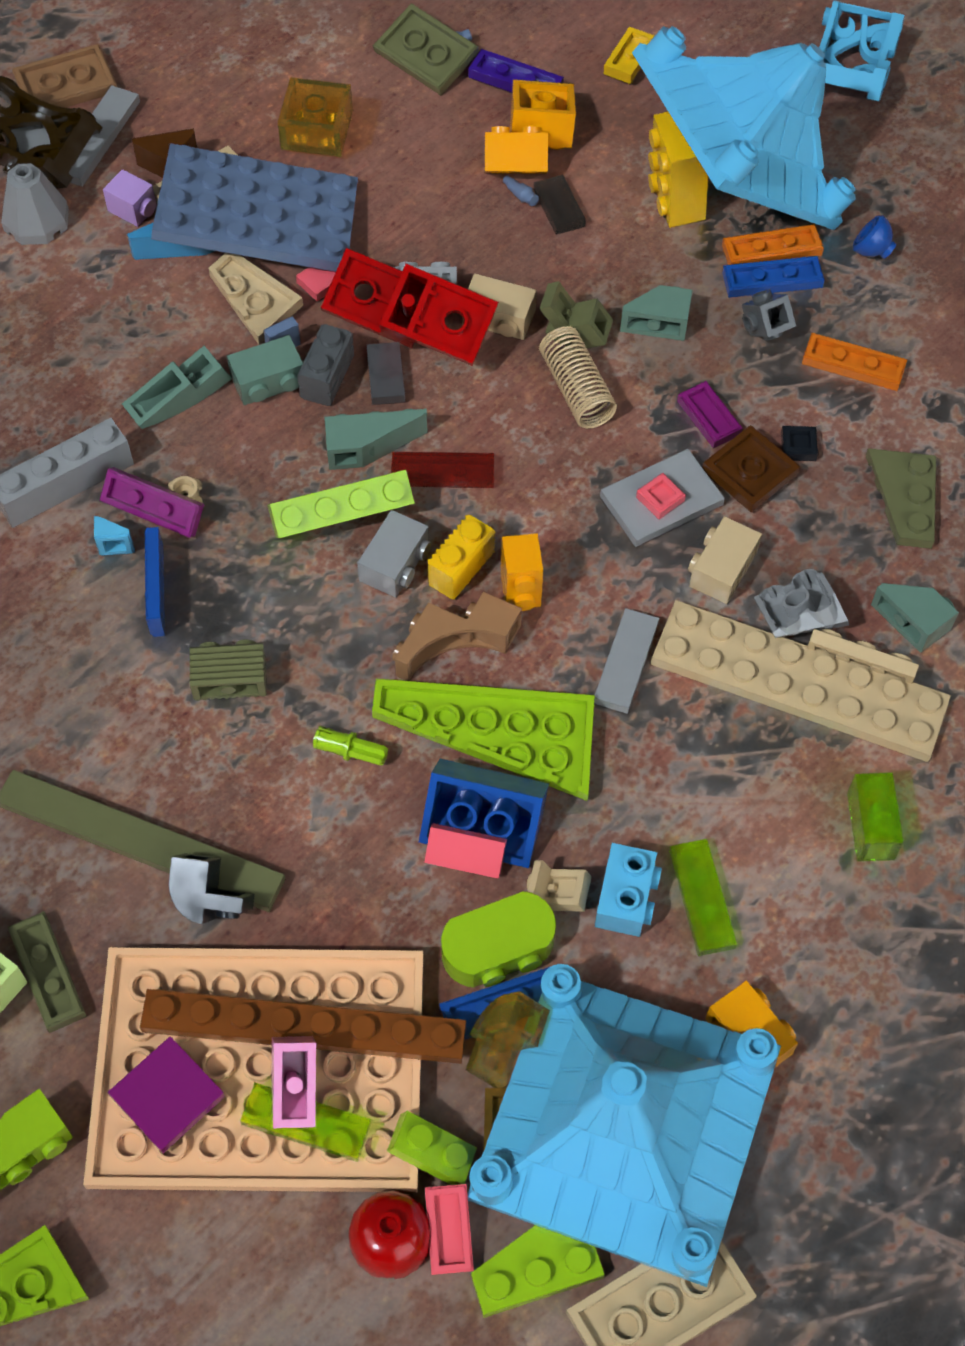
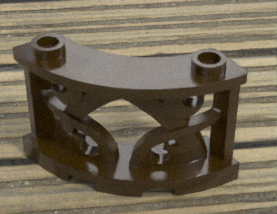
[0,76,103,189]

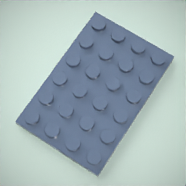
[151,143,358,272]

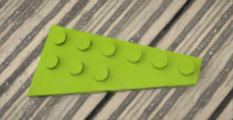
[372,679,595,801]

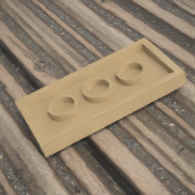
[566,1241,757,1346]

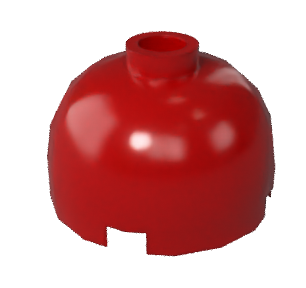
[348,1190,431,1279]

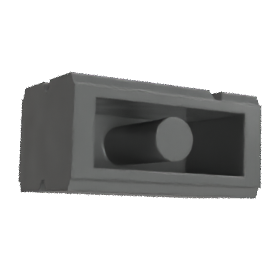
[297,324,354,406]

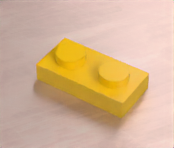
[603,26,654,84]

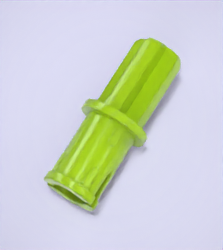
[313,726,388,766]

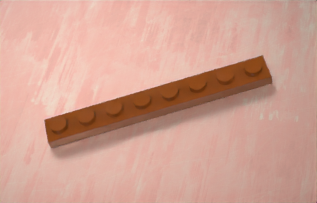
[140,989,466,1064]

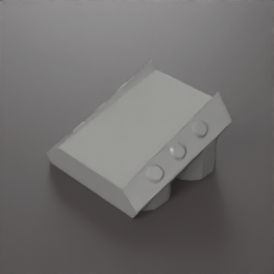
[754,569,849,638]

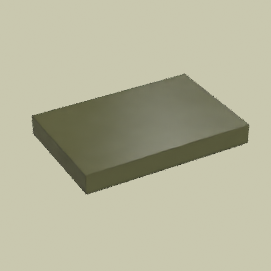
[373,3,479,96]

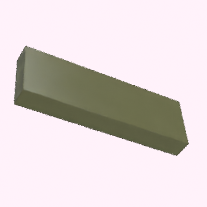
[8,912,87,1033]

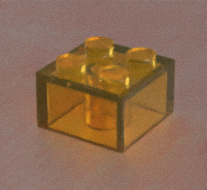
[278,77,353,157]

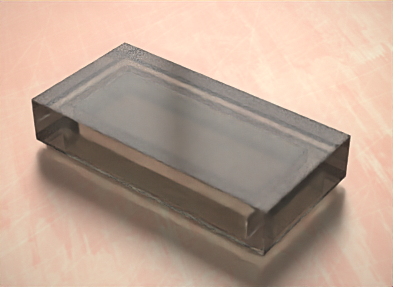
[534,174,586,235]

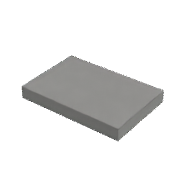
[600,449,725,547]

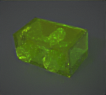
[847,772,904,862]

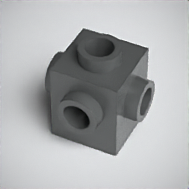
[741,290,796,340]

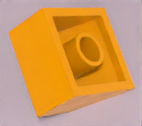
[510,80,576,150]

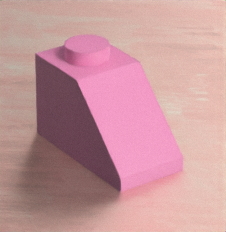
[271,1036,316,1128]

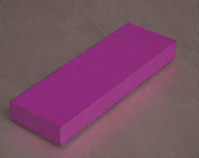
[99,467,204,538]

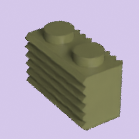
[190,639,267,701]

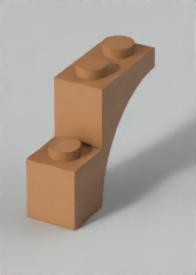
[392,592,522,681]

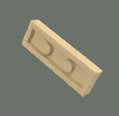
[807,629,919,684]

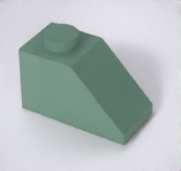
[620,285,693,341]
[871,583,959,653]

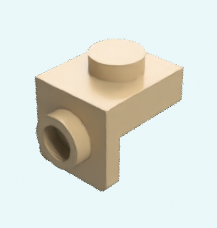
[527,860,592,912]

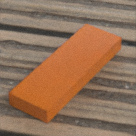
[722,224,824,265]
[802,333,907,391]

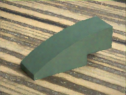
[122,346,232,429]

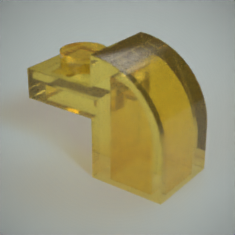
[466,991,550,1088]

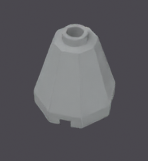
[1,164,69,245]

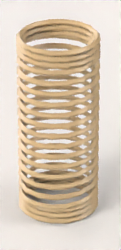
[539,326,617,429]

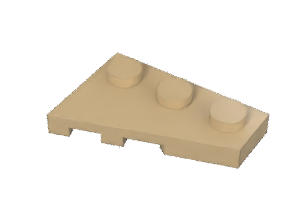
[208,253,303,345]

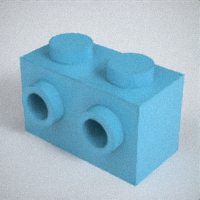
[595,843,662,937]

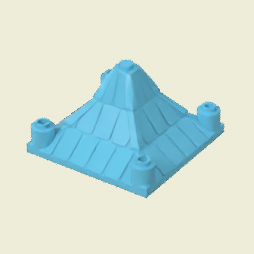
[632,26,856,230]
[467,964,781,1287]

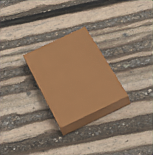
[12,44,117,108]

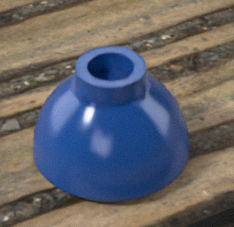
[853,215,896,259]

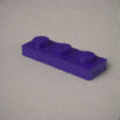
[469,49,564,93]

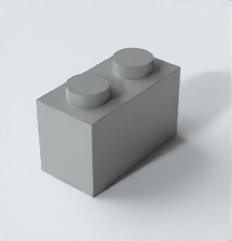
[357,510,432,598]

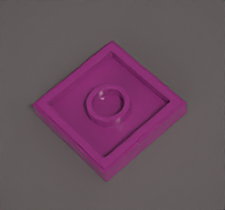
[107,1036,225,1154]

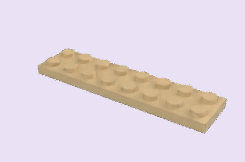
[651,600,951,762]

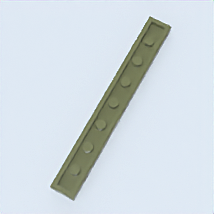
[0,770,286,912]

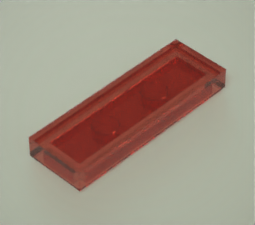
[391,452,494,488]

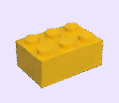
[648,112,708,228]

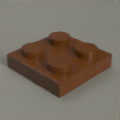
[702,425,800,512]

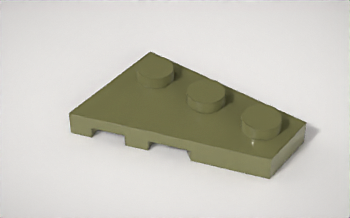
[866,448,936,549]

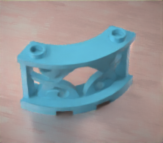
[819,0,905,101]

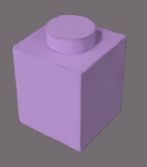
[103,169,157,227]

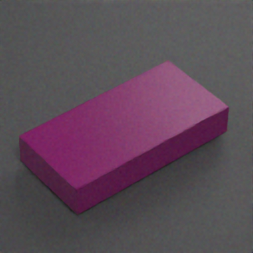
[677,381,743,449]

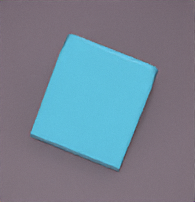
[94,516,135,556]

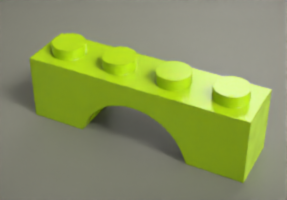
[267,470,415,538]

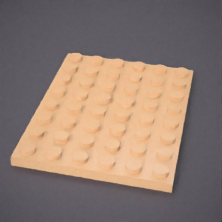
[83,947,423,1192]

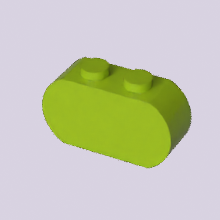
[441,891,556,988]

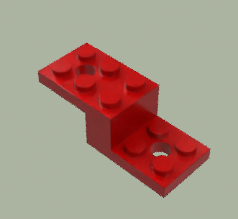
[321,248,499,366]

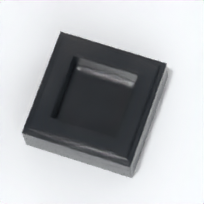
[781,426,818,461]

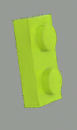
[387,1110,477,1185]

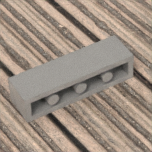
[0,418,134,528]

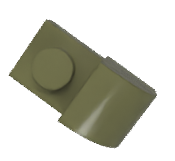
[539,281,613,348]

